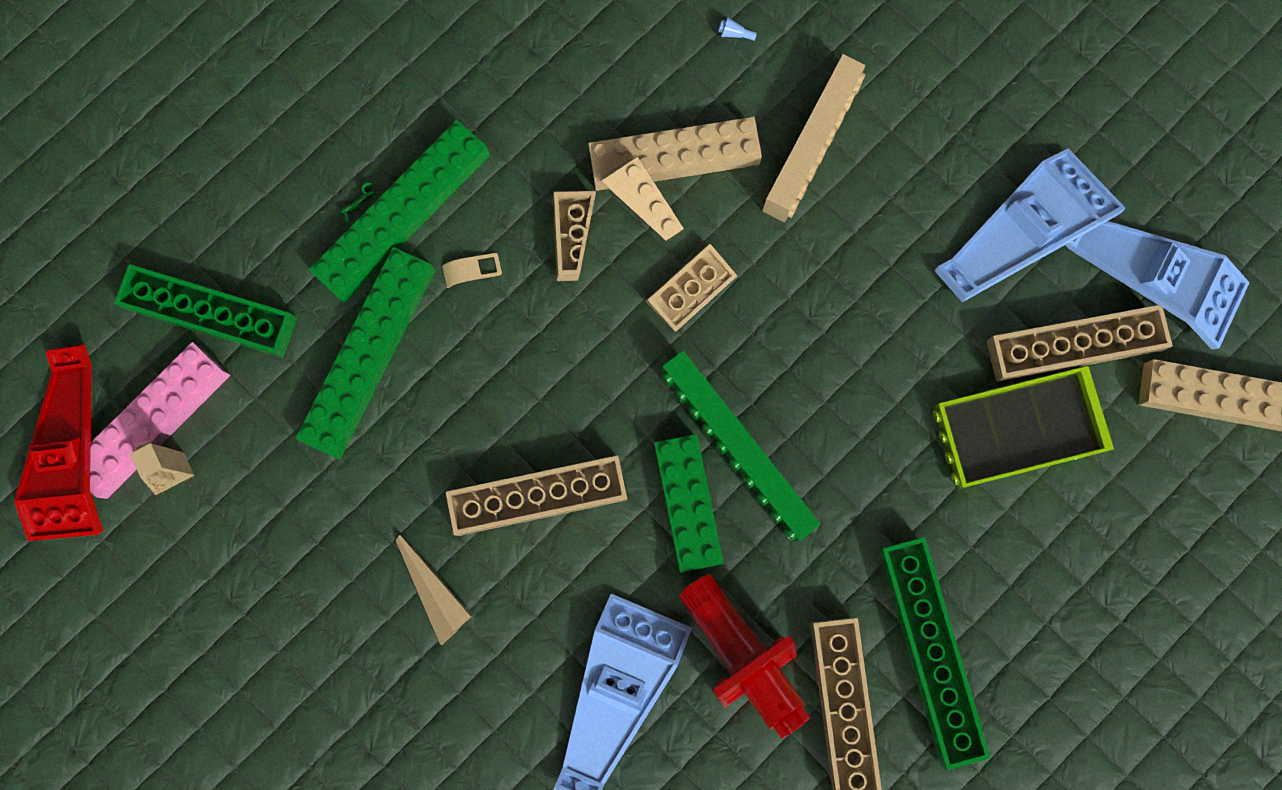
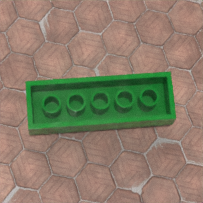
[654,434,724,572]

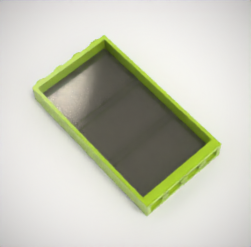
[933,366,1114,489]

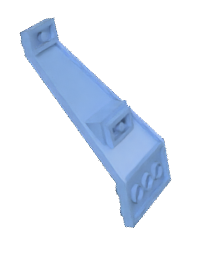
[935,148,1125,302]
[1066,221,1249,349]
[553,594,692,790]

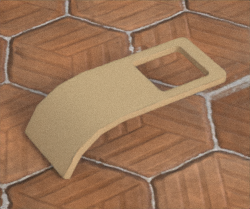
[442,253,502,288]

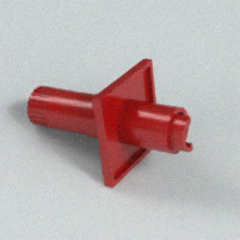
[679,574,810,739]

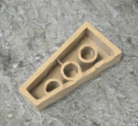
[601,154,684,240]
[552,191,596,281]
[130,443,194,495]

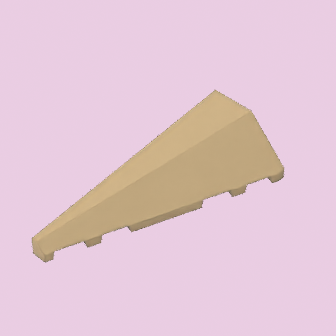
[396,535,473,645]

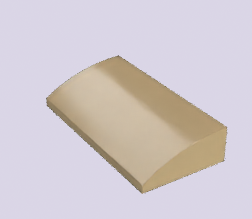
[645,244,737,332]

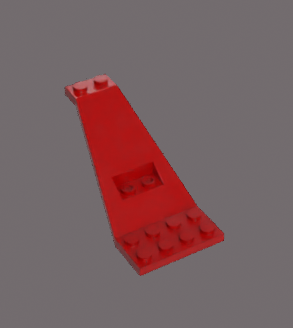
[14,344,103,541]

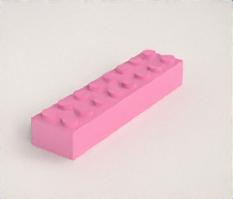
[90,342,230,499]

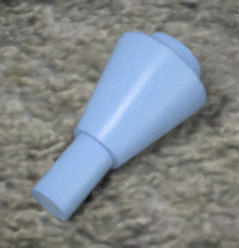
[718,17,757,41]

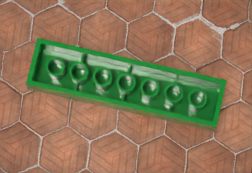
[114,264,298,358]

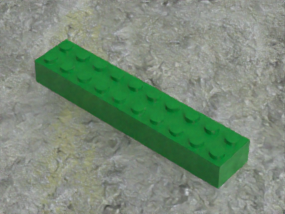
[309,120,490,303]
[295,247,435,459]
[661,351,821,542]
[878,537,991,770]

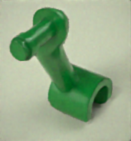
[340,182,375,223]

